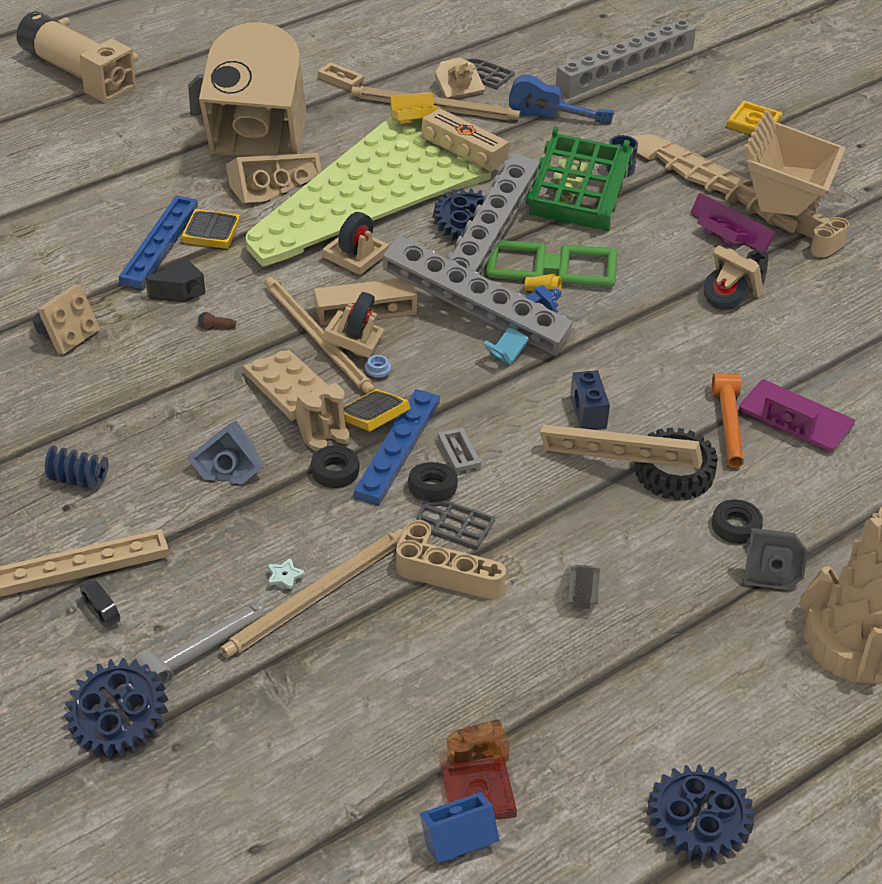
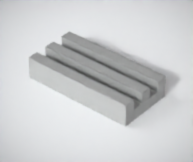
[438,427,481,475]

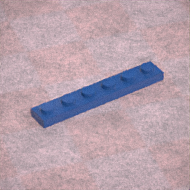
[119,195,198,289]
[354,389,440,506]

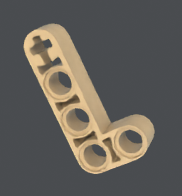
[396,520,506,600]

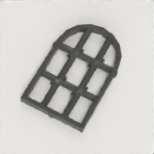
[465,58,515,89]
[418,500,495,550]

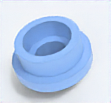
[365,355,391,378]

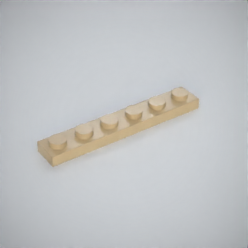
[540,424,703,469]
[0,529,169,597]

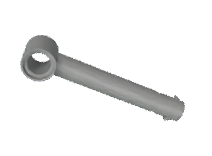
[136,603,265,688]

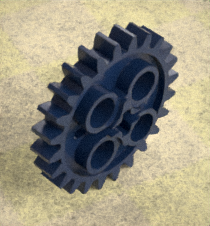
[433,188,506,241]
[64,658,168,758]
[646,764,755,863]

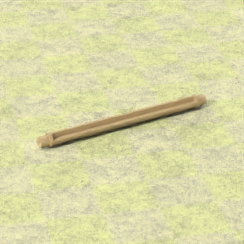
[351,86,520,121]
[264,276,376,394]
[220,528,404,658]

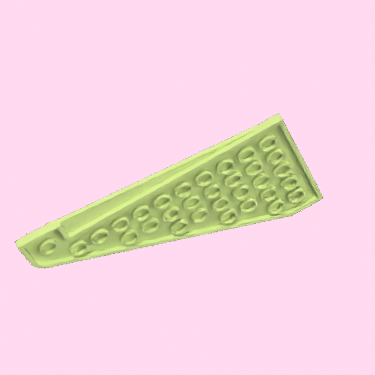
[246,116,491,267]

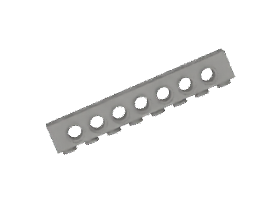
[556,19,696,98]
[446,153,540,283]
[383,235,573,356]

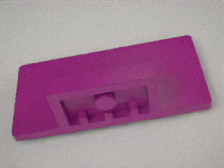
[738,379,855,452]

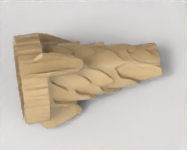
[799,507,882,684]

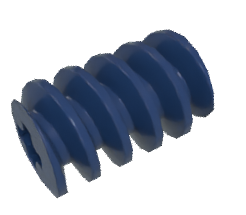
[45,445,109,490]

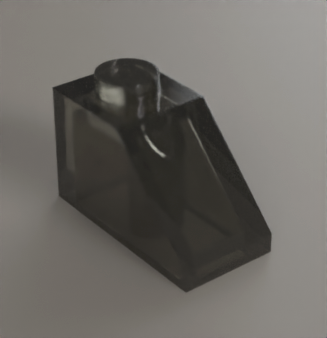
[567,564,600,609]

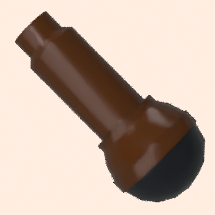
[198,312,237,329]

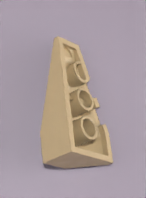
[226,153,322,204]

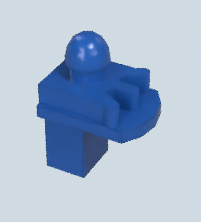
[525,285,561,313]

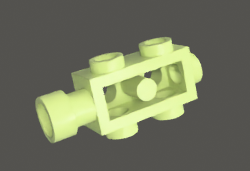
[553,157,590,204]

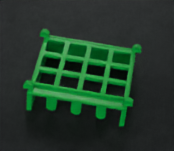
[526,126,633,231]

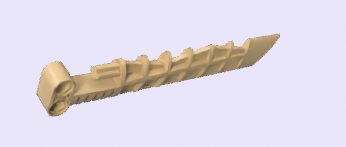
[631,134,849,257]

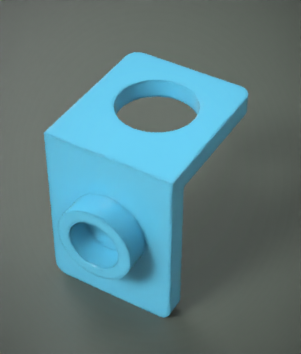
[483,327,529,366]

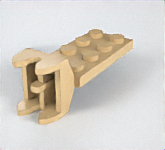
[243,350,350,451]

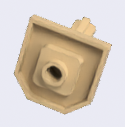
[434,58,485,100]

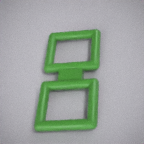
[485,240,618,287]

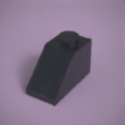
[146,260,205,303]

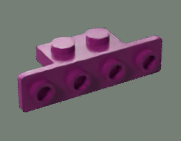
[691,193,775,253]

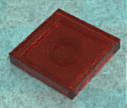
[441,758,517,820]

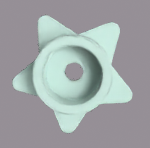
[268,559,305,589]

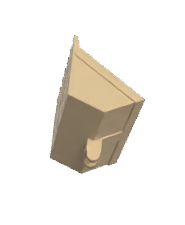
[744,109,846,216]

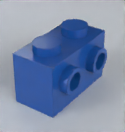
[419,792,500,863]

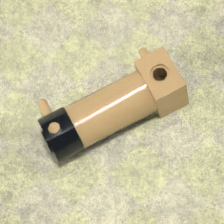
[16,11,139,103]

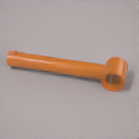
[711,373,744,468]

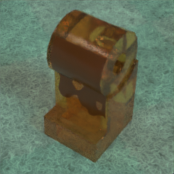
[447,719,509,768]

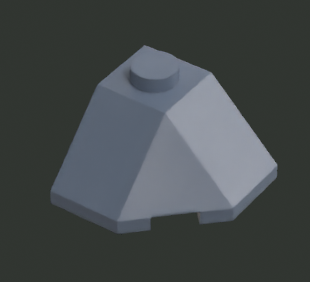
[187,421,264,484]

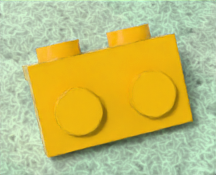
[390,92,440,124]

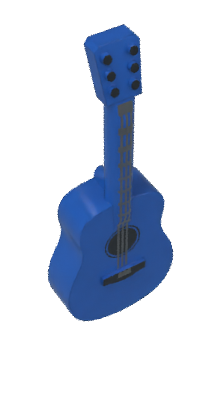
[509,74,614,124]

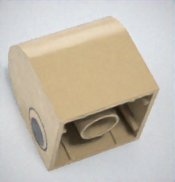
[199,22,307,157]

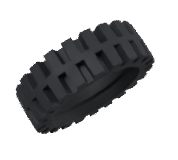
[635,428,718,500]

